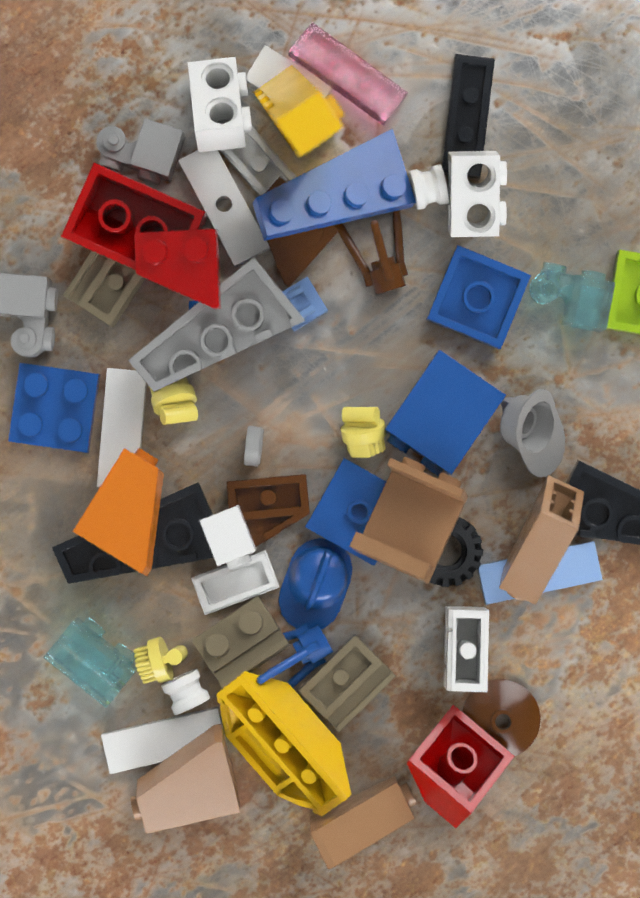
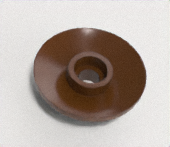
[462,679,541,756]

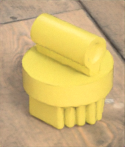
[150,377,198,425]
[341,407,387,458]
[133,637,188,684]

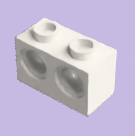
[188,57,252,153]
[448,151,507,237]

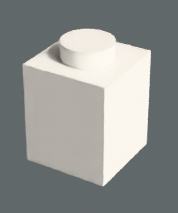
[200,505,257,570]

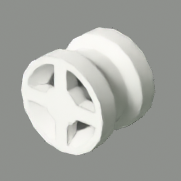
[409,164,449,210]
[161,669,211,715]

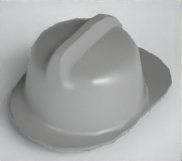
[500,389,565,477]

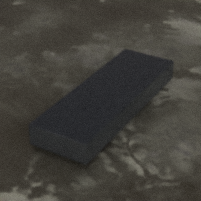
[441,54,495,179]

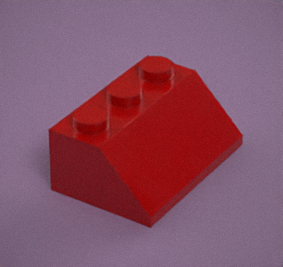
[61,163,208,270]

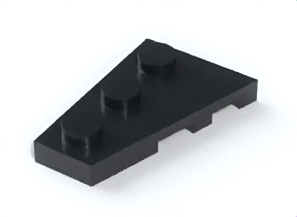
[566,460,640,545]

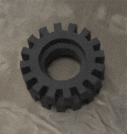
[430,517,483,587]

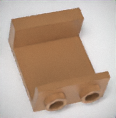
[350,457,468,584]

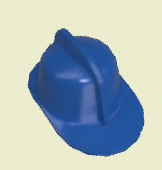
[278,538,353,629]

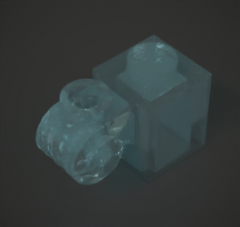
[529,262,615,333]

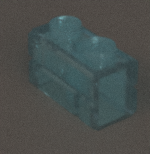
[44,617,137,708]

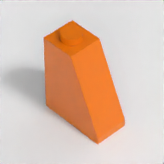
[73,448,164,576]

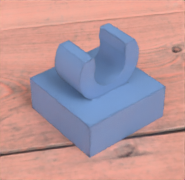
[282,276,328,332]

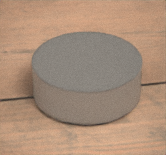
[244,426,264,467]

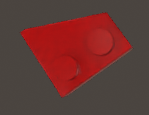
[134,229,221,309]

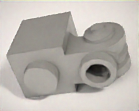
[96,118,185,185]
[0,273,58,358]

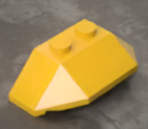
[216,671,351,816]

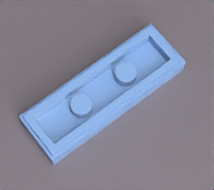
[477,541,603,605]

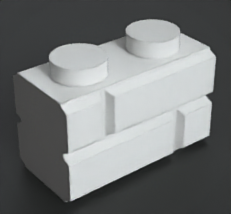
[443,606,489,692]

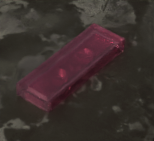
[288,22,408,126]

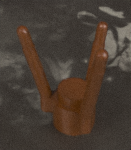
[336,210,408,295]

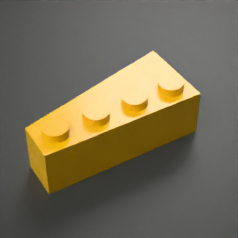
[253,65,345,158]

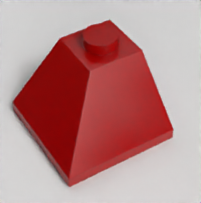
[406,705,515,828]

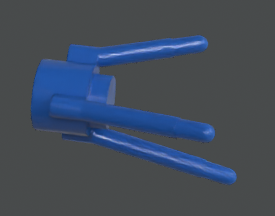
[257,624,333,688]

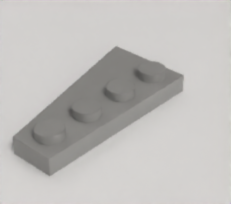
[128,257,306,392]

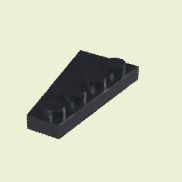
[52,482,214,584]

